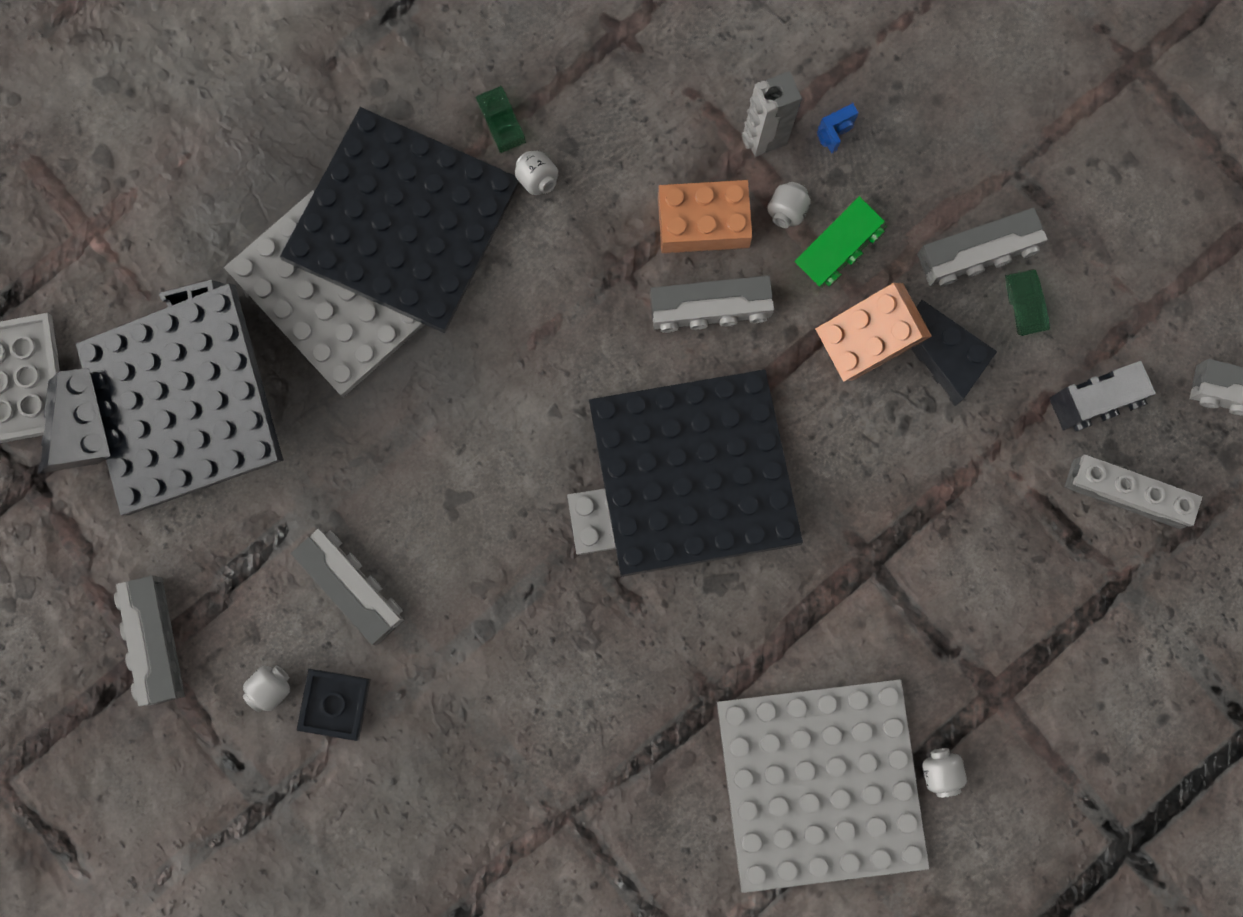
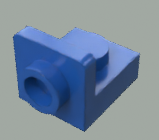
[817,103,858,153]

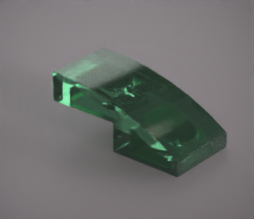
[475,85,527,154]
[1005,269,1050,336]

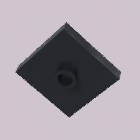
[296,669,371,741]

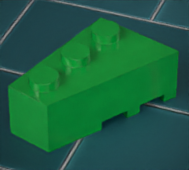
[794,196,888,288]

